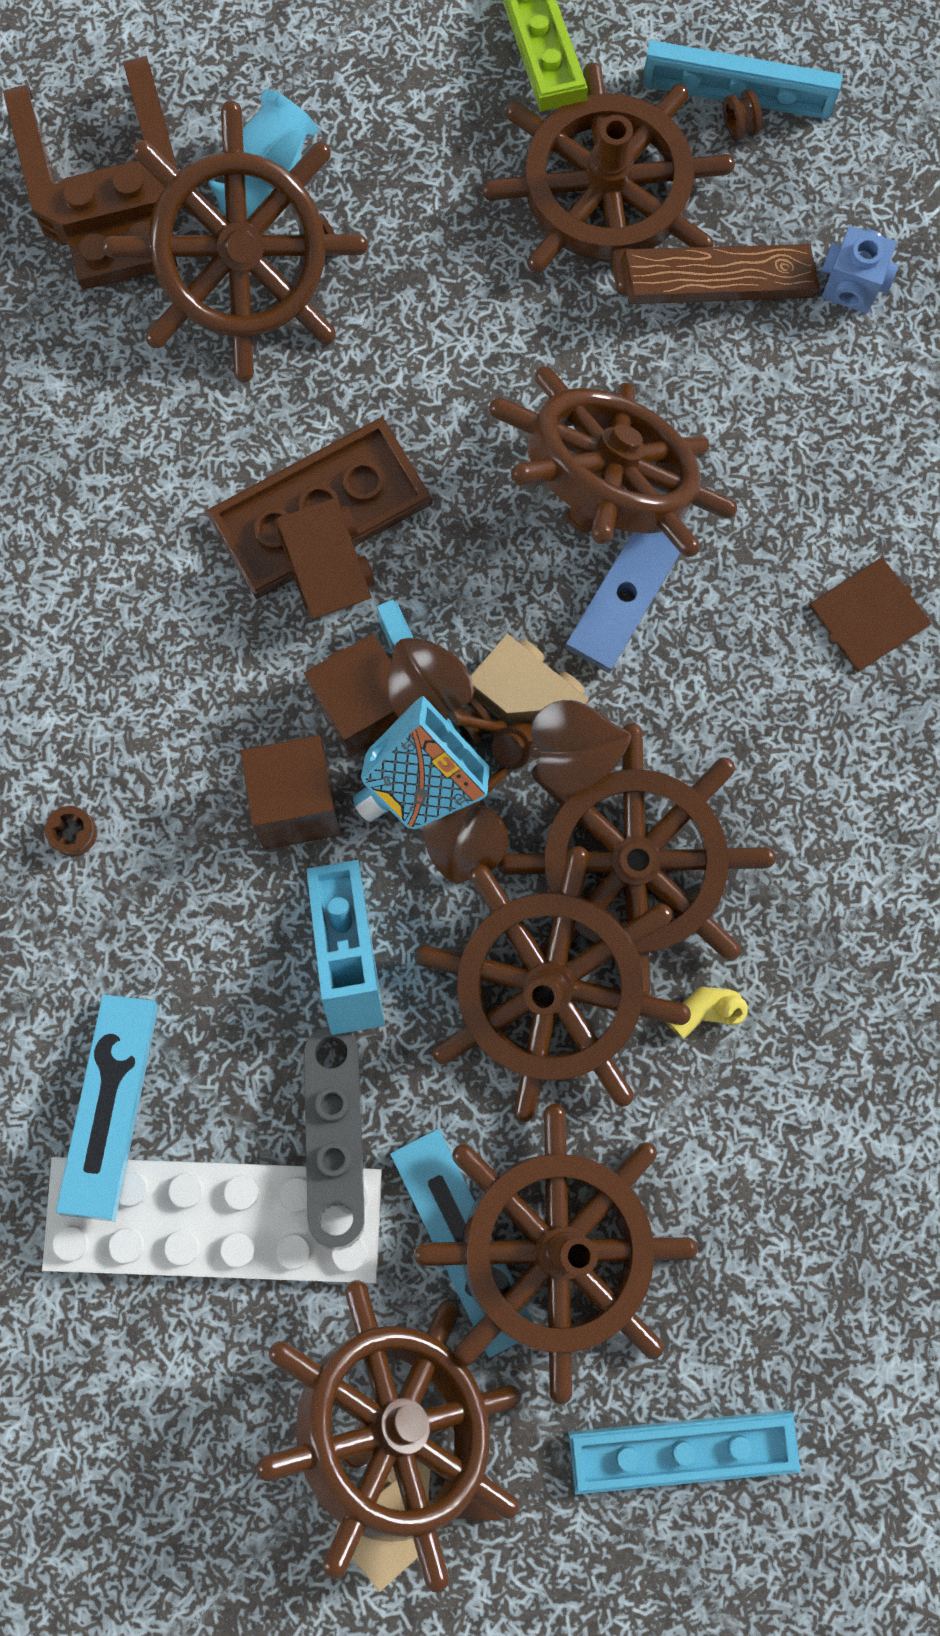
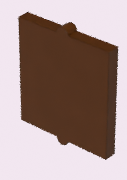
[809,557,932,673]

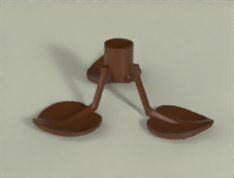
[388,638,632,884]

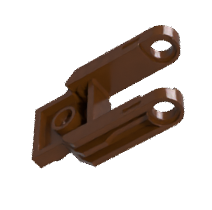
[3,55,183,290]

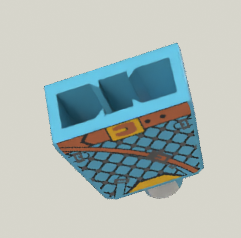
[353,696,490,829]

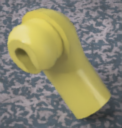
[665,987,748,1040]

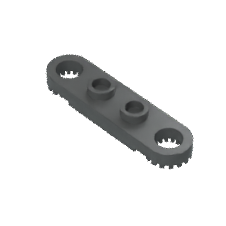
[304,1026,365,1251]

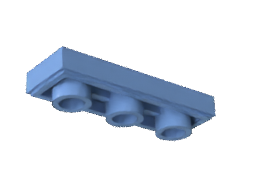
[565,532,681,674]

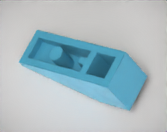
[306,860,385,1035]

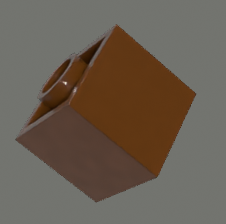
[304,633,398,757]
[240,735,342,850]

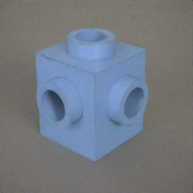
[821,225,899,314]

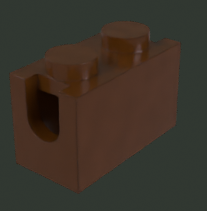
[273,497,375,619]

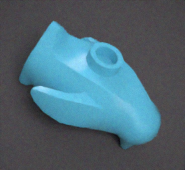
[208,89,319,218]

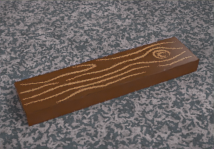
[620,244,820,305]

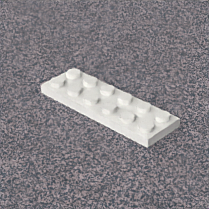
[42,1157,382,1283]

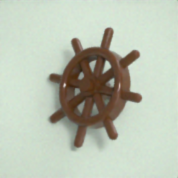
[482,62,735,296]
[102,100,368,383]
[489,366,737,557]
[497,723,776,996]
[414,846,691,1122]
[414,1104,698,1405]
[257,1280,521,1593]

